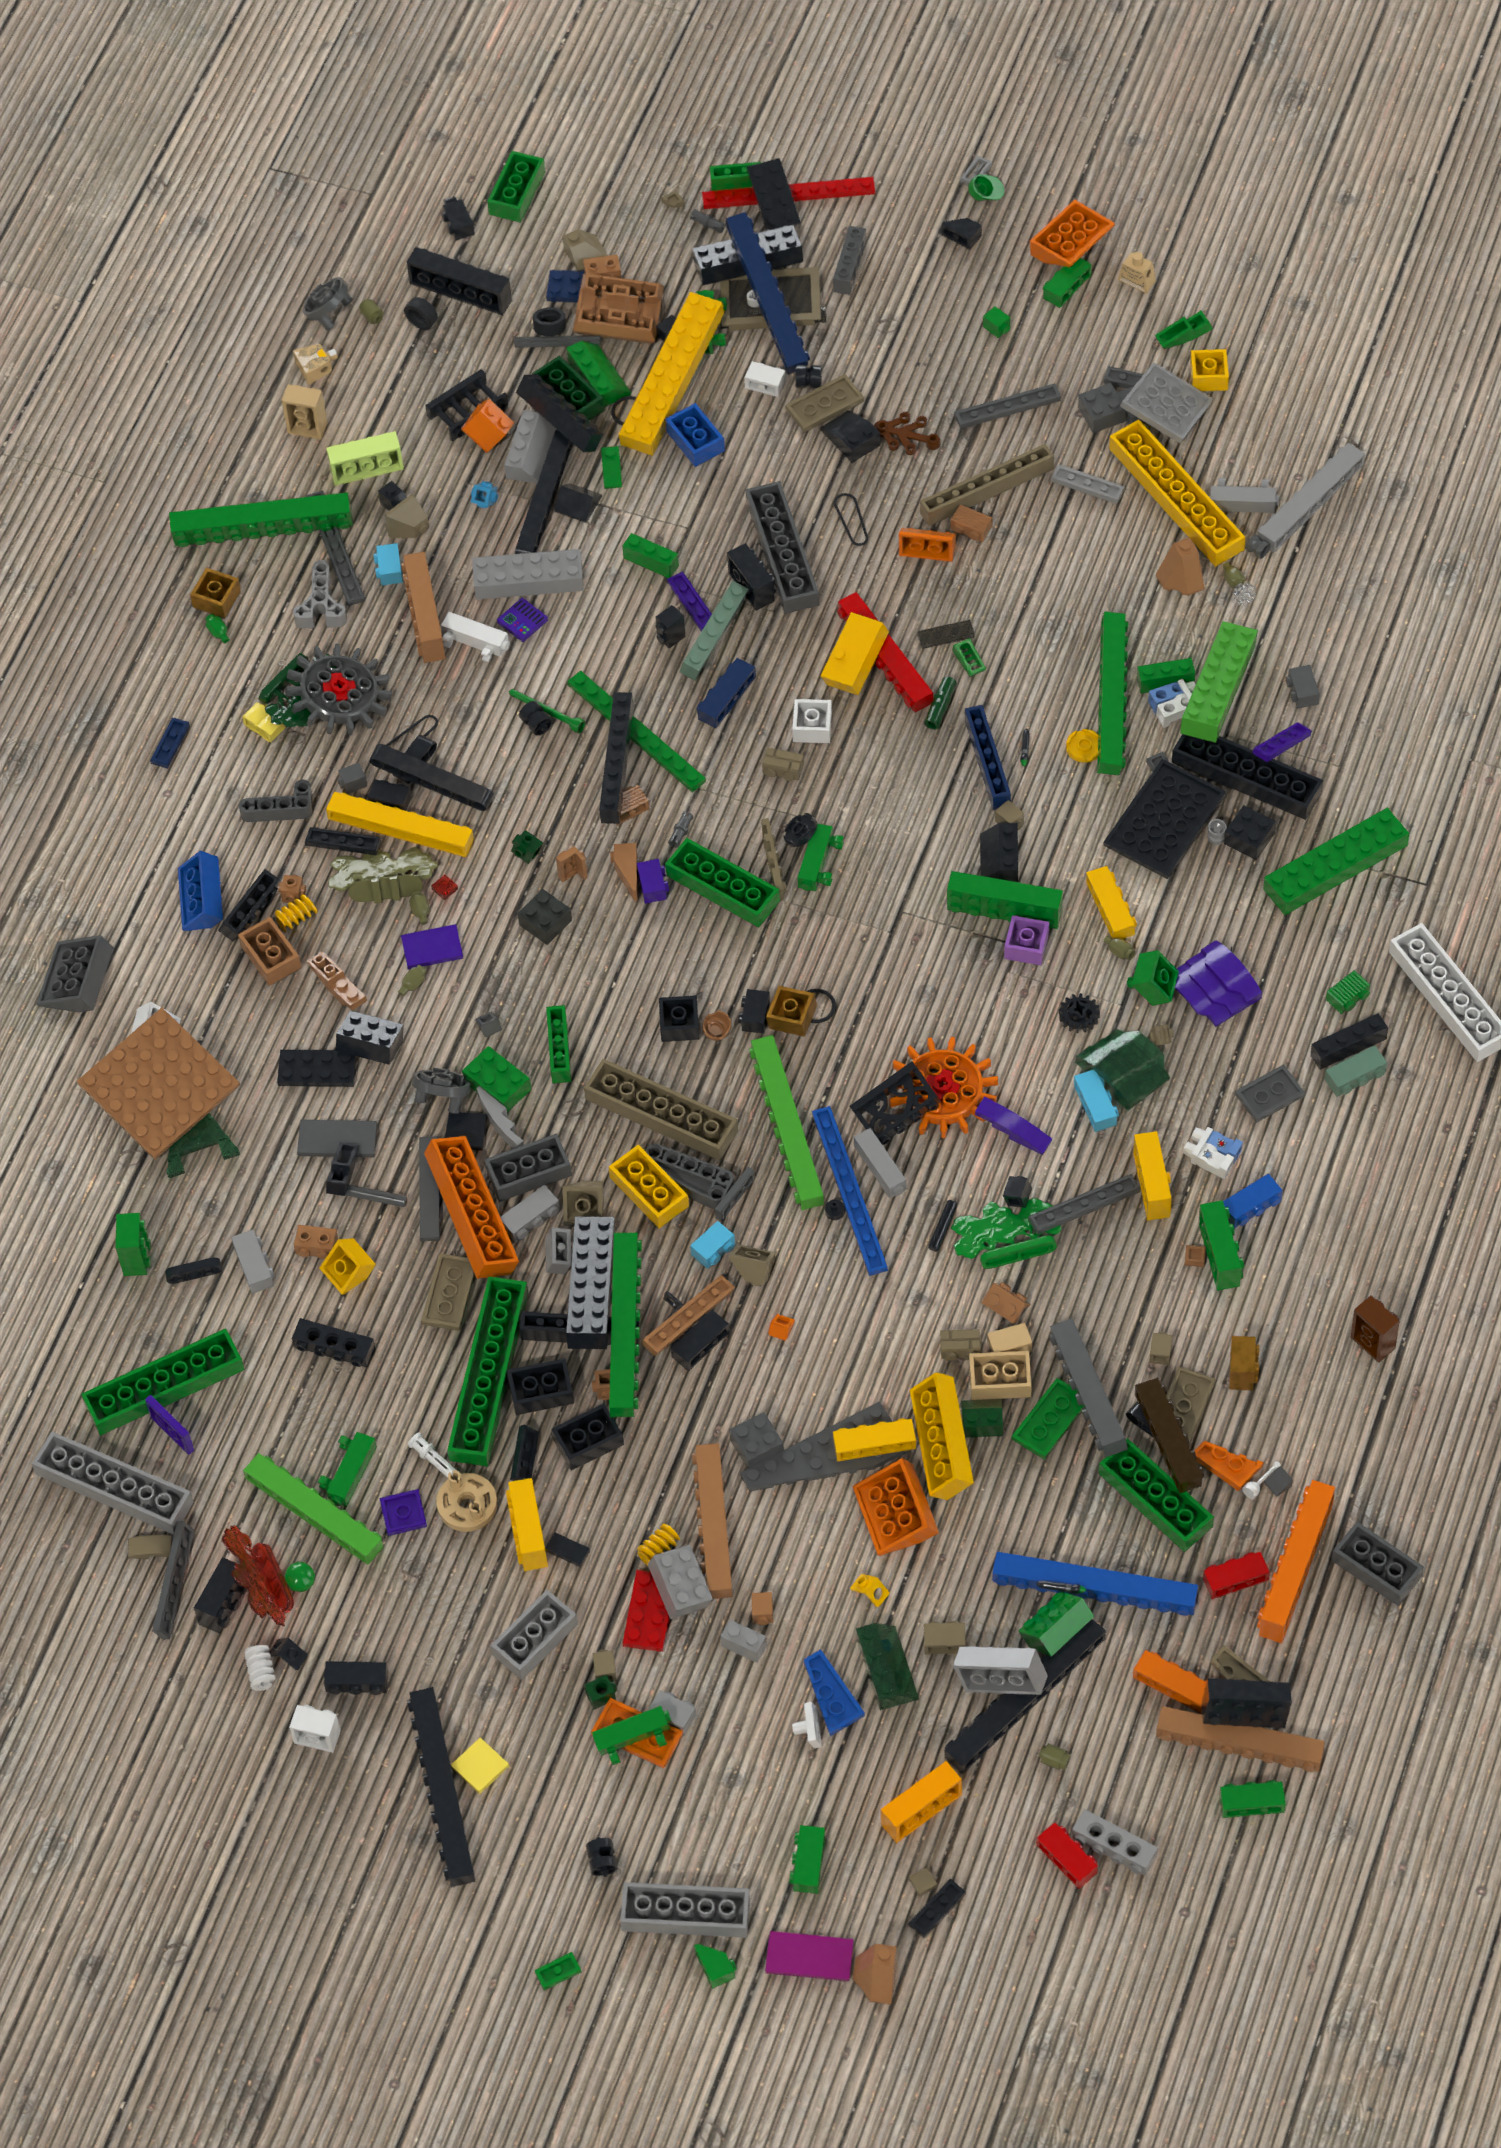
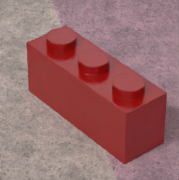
[1203,1551,1270,1600]
[1036,1822,1098,1889]

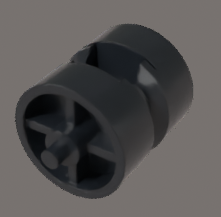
[519,701,553,736]
[586,1837,618,1877]

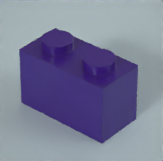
[637,859,669,904]

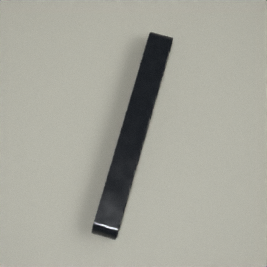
[515,430,573,554]

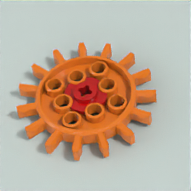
[889,1037,998,1138]

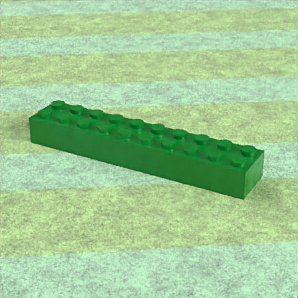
[169,492,353,547]
[447,1276,528,1467]

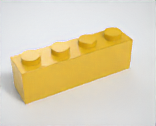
[1086,866,1137,939]
[833,1418,916,1462]

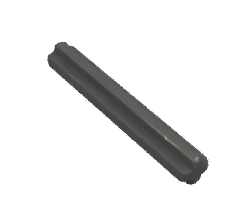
[346,1184,407,1207]

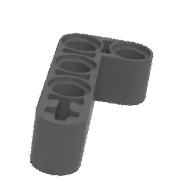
[239,779,313,822]

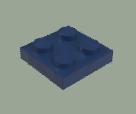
[546,270,585,303]

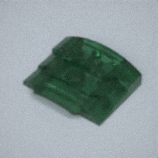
[1075,1029,1170,1111]

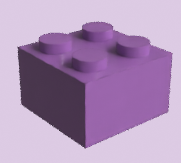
[1004,915,1049,966]

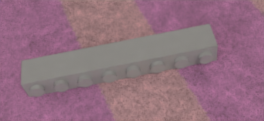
[1257,443,1365,553]

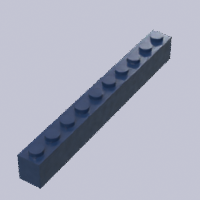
[726,212,810,375]

